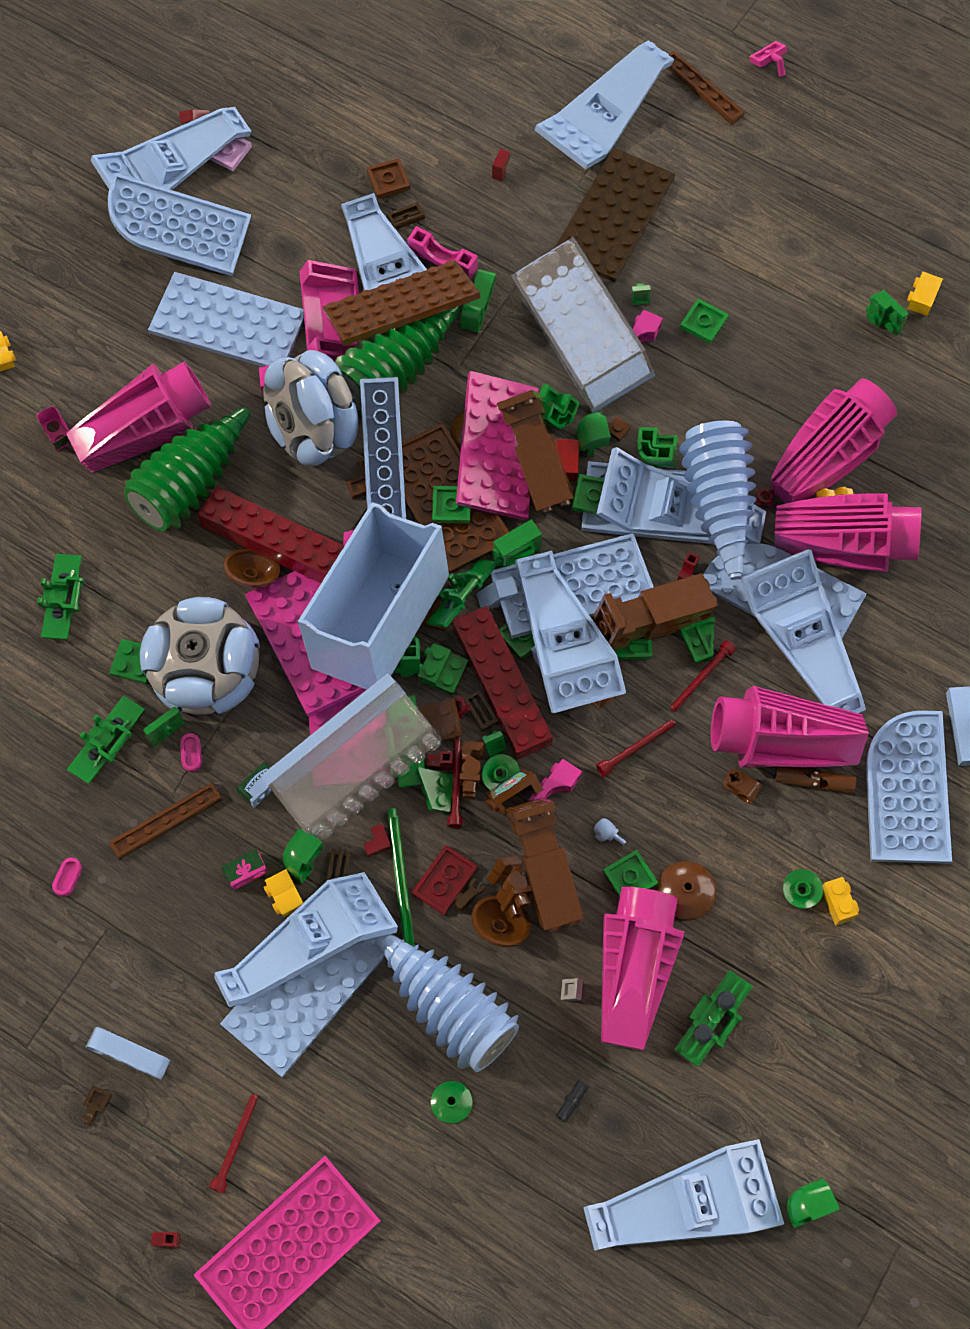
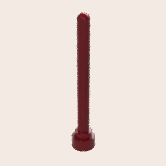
[670,640,736,712]
[596,720,676,777]
[447,737,463,829]
[208,1094,258,1194]

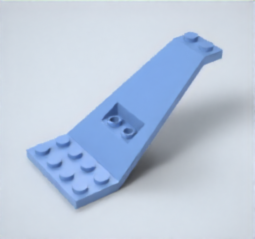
[534,41,674,169]
[341,193,427,290]
[515,551,626,713]
[214,872,398,1007]
[583,1139,784,1251]

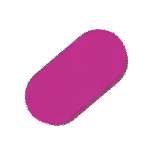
[180,733,202,772]
[52,858,82,897]

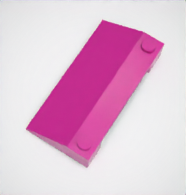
[299,260,363,362]

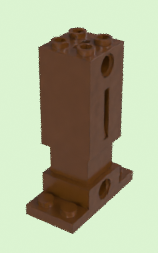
[497,390,575,513]
[592,573,718,651]
[505,798,584,932]

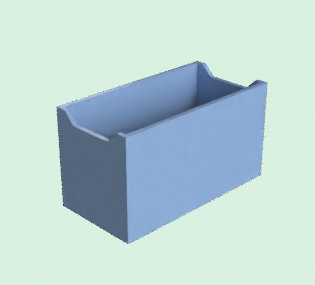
[298,502,449,690]

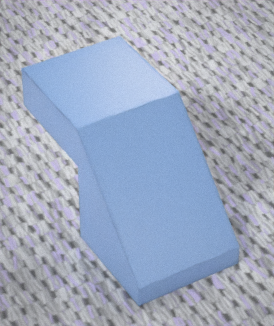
[476,576,518,610]

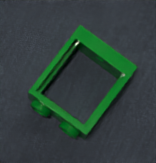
[492,519,542,568]

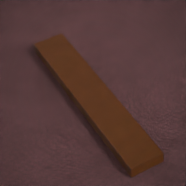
[667,51,745,125]
[108,782,223,860]

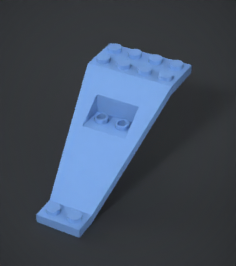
[91,107,251,190]
[597,447,766,544]
[741,549,866,713]

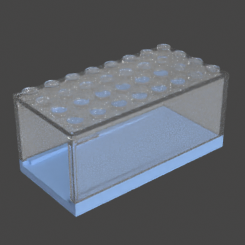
[511,237,655,413]
[261,673,443,839]

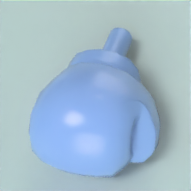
[594,818,626,845]

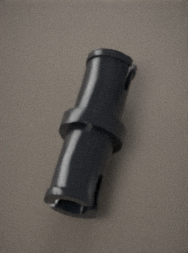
[555,1080,589,1123]

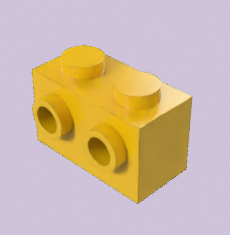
[907,272,943,316]
[822,877,859,926]

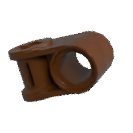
[722,769,762,804]

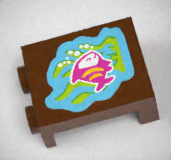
[485,769,543,815]

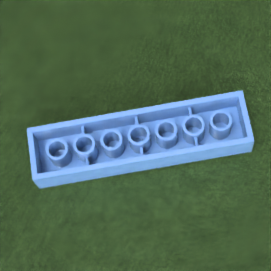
[360,377,406,519]

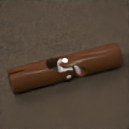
[774,767,856,794]

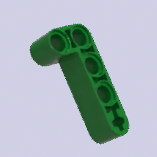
[461,269,497,333]

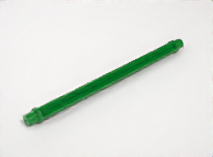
[387,808,415,947]

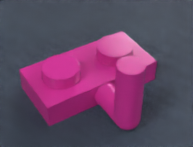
[749,41,787,77]

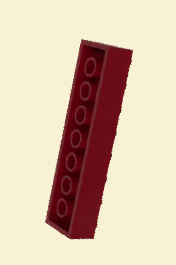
[198,487,344,583]
[452,606,553,760]

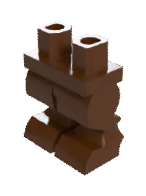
[460,741,484,799]
[486,855,532,919]

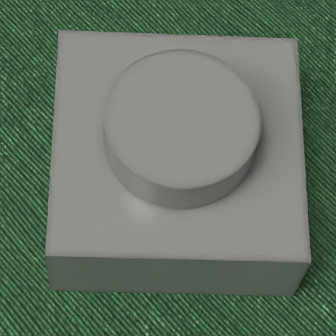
[561,978,583,1001]

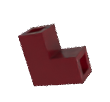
[179,109,209,124]
[492,148,510,181]
[677,552,700,580]
[428,751,453,771]
[363,824,391,858]
[151,1232,181,1248]

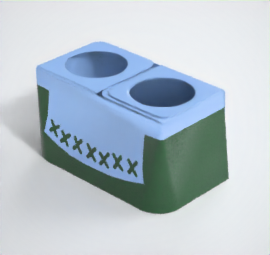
[237,762,274,808]

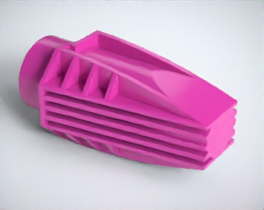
[66,361,211,473]
[770,379,897,504]
[775,494,921,572]
[711,686,869,768]
[601,887,685,1051]

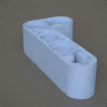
[86,1027,170,1080]

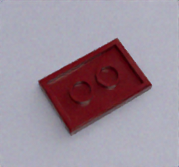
[411,845,478,916]

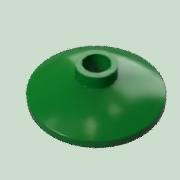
[482,754,520,790]
[783,869,823,909]
[431,1081,472,1124]

